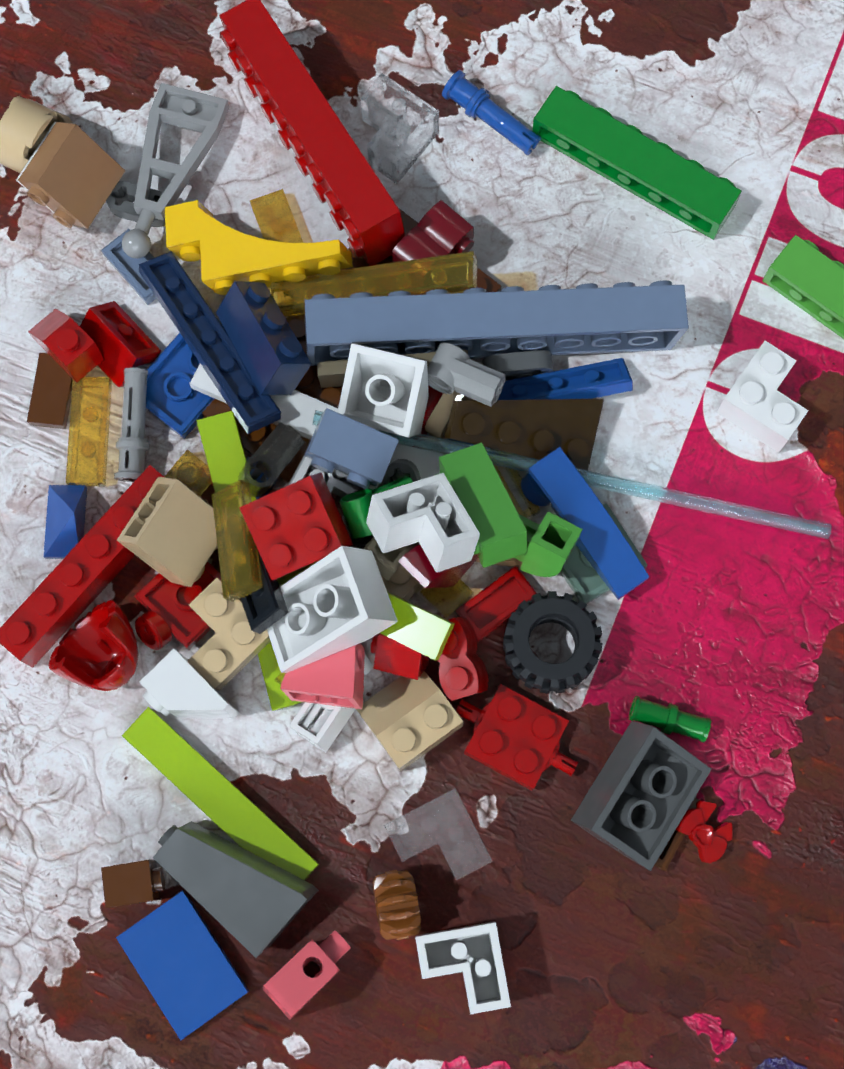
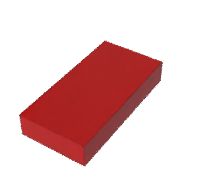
[455,566,538,642]

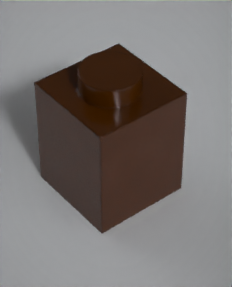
[101,860,165,908]

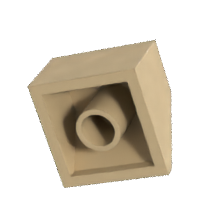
[356,671,463,772]

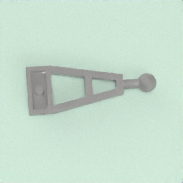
[122,83,229,259]

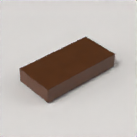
[27,353,75,429]

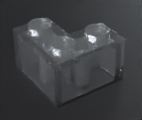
[360,73,439,184]
[384,788,493,880]

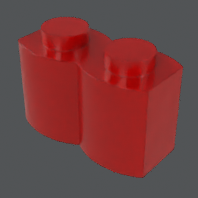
[437,617,488,701]

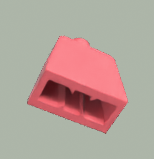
[280,643,365,709]
[263,930,351,1020]

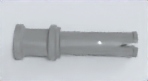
[114,368,150,482]

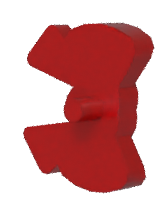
[676,801,732,863]

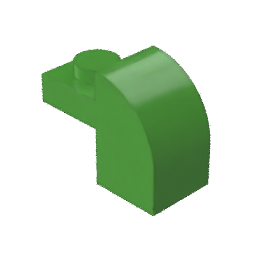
[514,511,583,577]

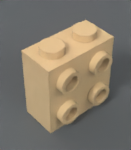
[117,477,231,587]

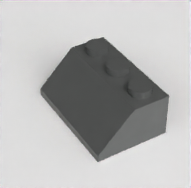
[571,721,712,871]

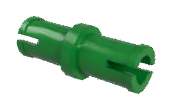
[628,696,711,743]

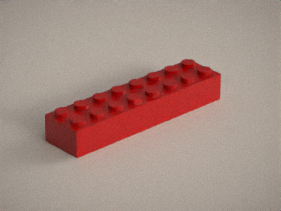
[219,0,405,267]

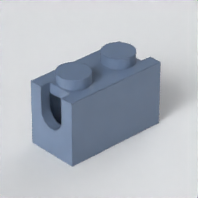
[304,408,399,489]

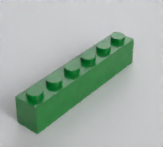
[532,86,742,240]

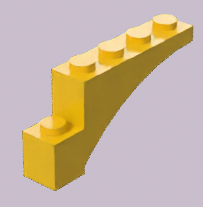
[165,200,353,295]

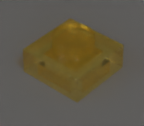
[164,450,212,497]

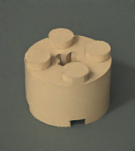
[0,96,73,173]

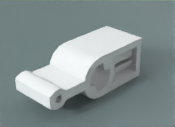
[289,655,372,753]

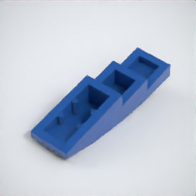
[529,447,649,600]

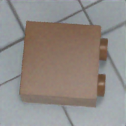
[16,122,125,229]

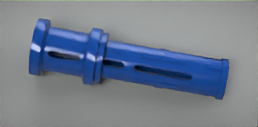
[442,70,541,156]

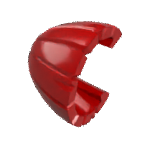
[48,600,139,691]

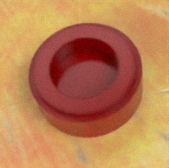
[135,611,172,650]

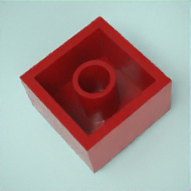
[239,473,353,581]

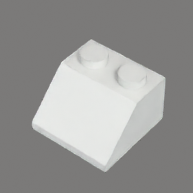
[337,343,429,437]
[139,648,239,718]

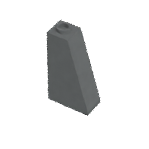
[153,821,319,958]

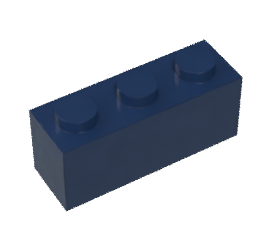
[216,281,311,395]

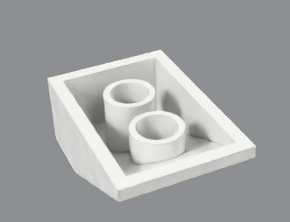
[267,546,398,673]

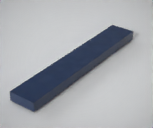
[139,251,281,434]

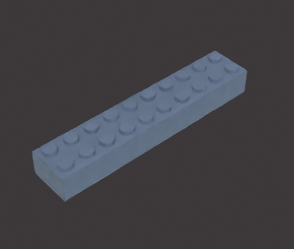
[305,280,689,366]

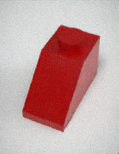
[28,308,104,383]

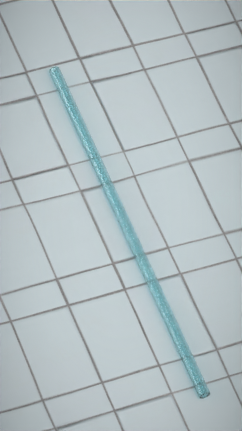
[312,410,832,539]

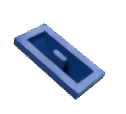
[43,485,87,559]

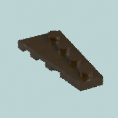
[445,399,604,471]

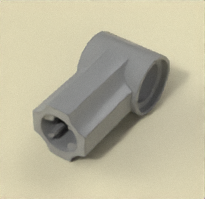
[427,343,506,407]

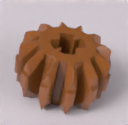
[372,870,421,940]

